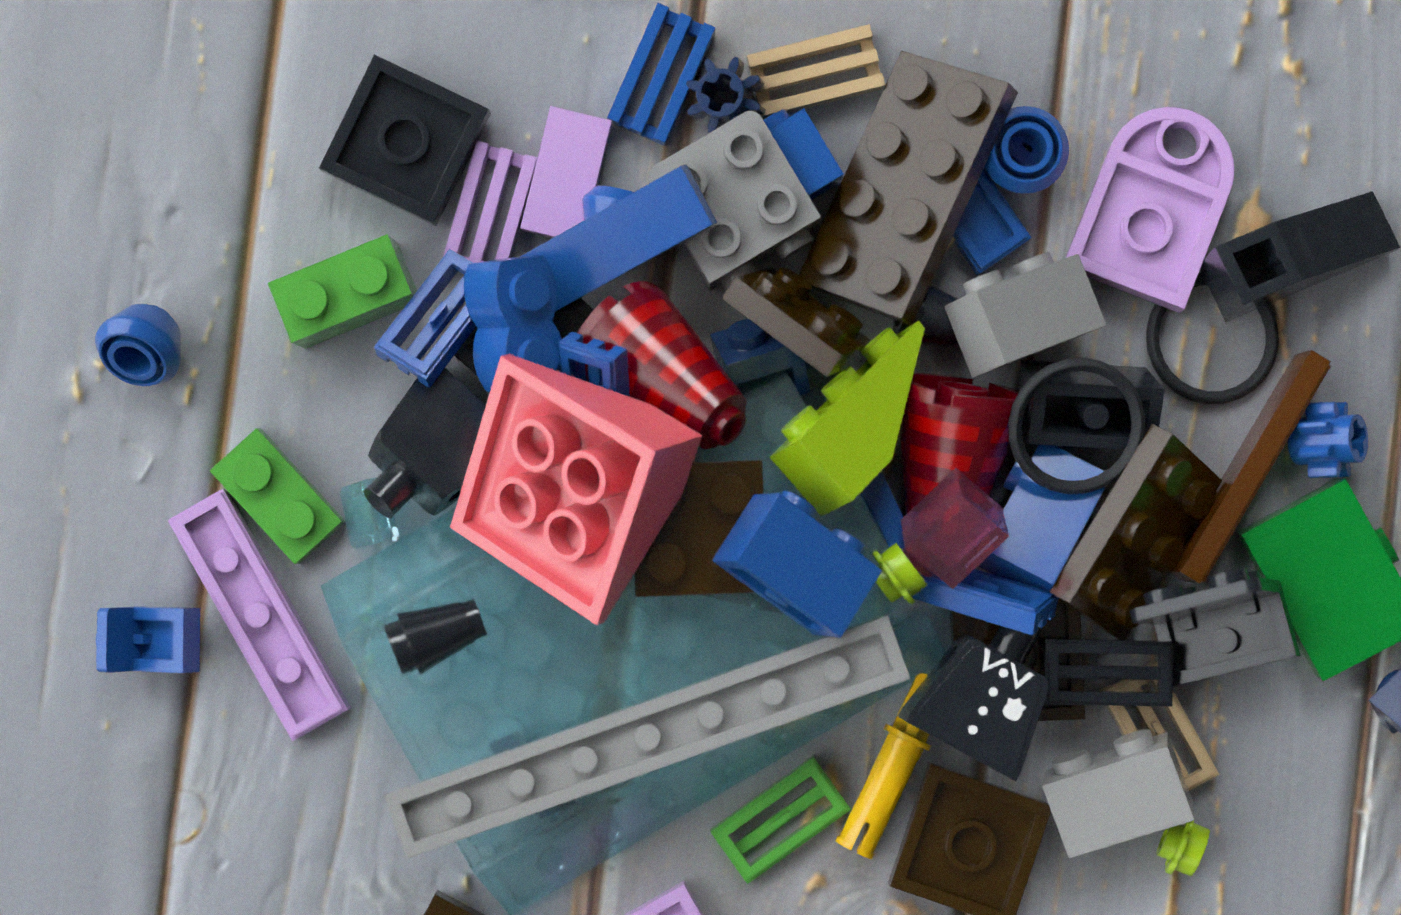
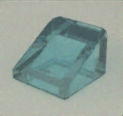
[340,478,399,549]

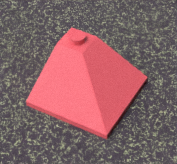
[450,354,702,625]

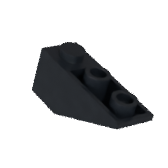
[1200,191,1401,322]

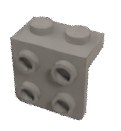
[648,111,821,291]

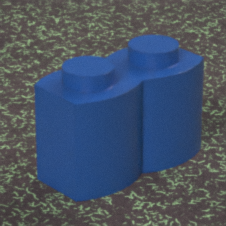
[464,255,562,392]

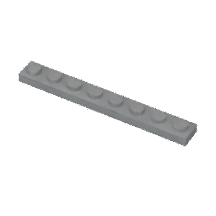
[384,615,910,859]

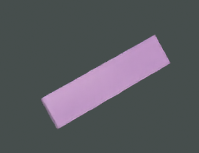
[168,489,351,741]

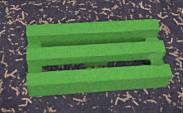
[710,756,851,884]

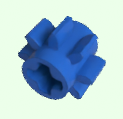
[1287,401,1368,478]

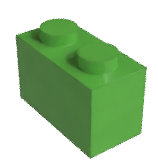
[267,234,417,349]

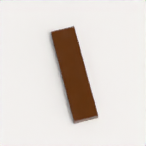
[1170,350,1331,584]

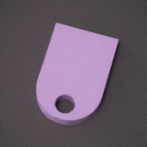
[1065,107,1234,313]

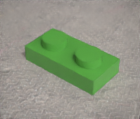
[210,428,346,564]

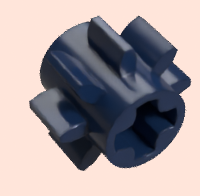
[686,56,766,133]

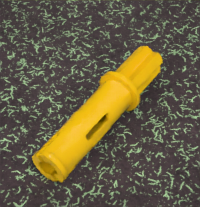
[835,673,932,860]

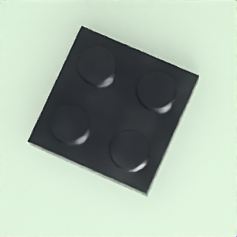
[319,54,491,226]

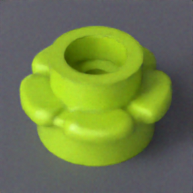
[872,543,928,604]
[1156,820,1210,877]

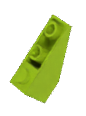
[769,321,925,516]

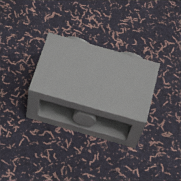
[944,252,1106,378]
[1042,729,1194,859]

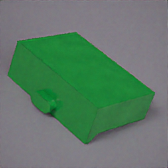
[1236,477,1401,681]

